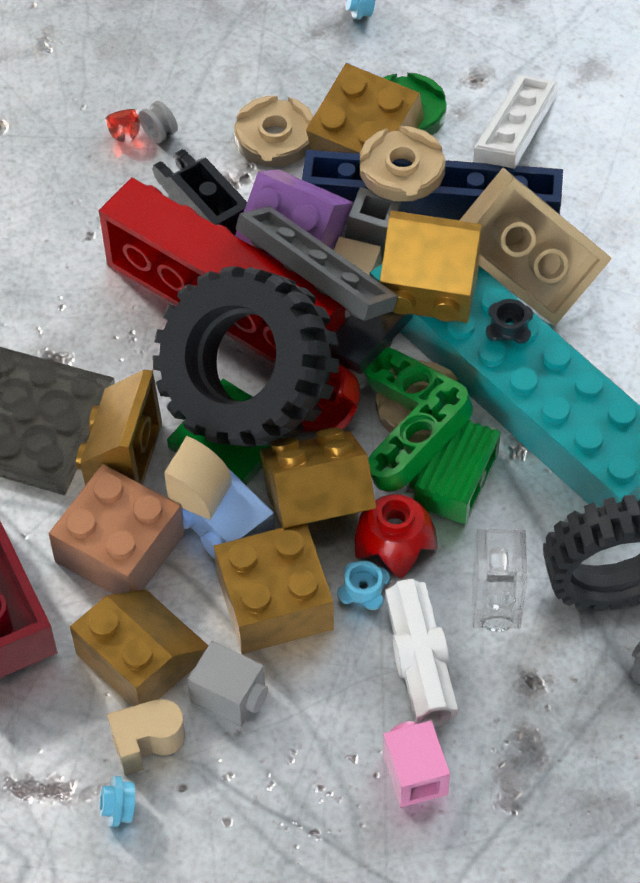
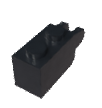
[152,149,247,236]

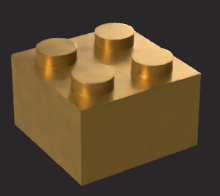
[306,63,424,154]
[260,428,376,528]
[214,523,334,654]

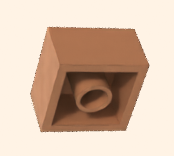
[48,464,185,594]

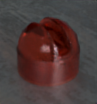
[105,109,140,142]

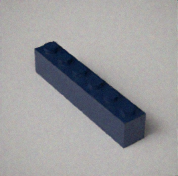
[302,150,563,221]

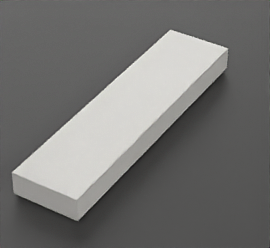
[473,75,558,169]

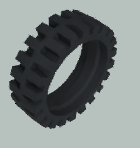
[543,495,640,611]

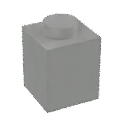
[187,641,268,727]

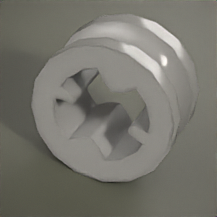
[138,101,178,143]

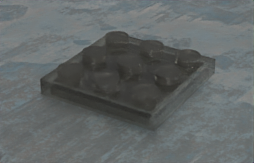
[0,347,115,496]

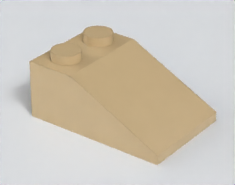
[459,168,612,326]

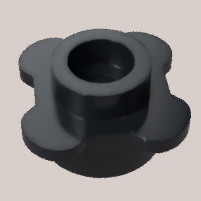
[486,299,533,344]

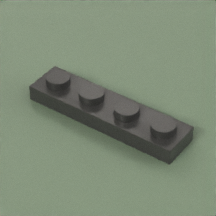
[235,206,398,321]

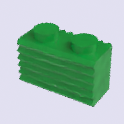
[409,420,501,525]

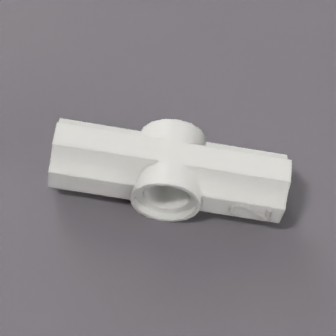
[385,578,458,727]

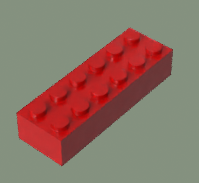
[98,177,345,364]

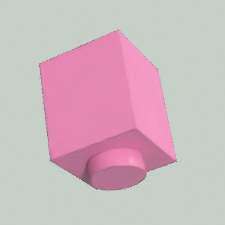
[383,720,450,808]

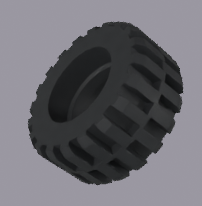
[153,266,339,447]

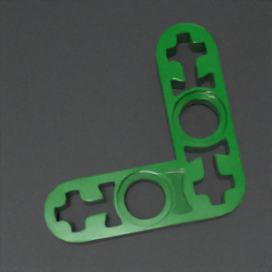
[364,347,473,492]

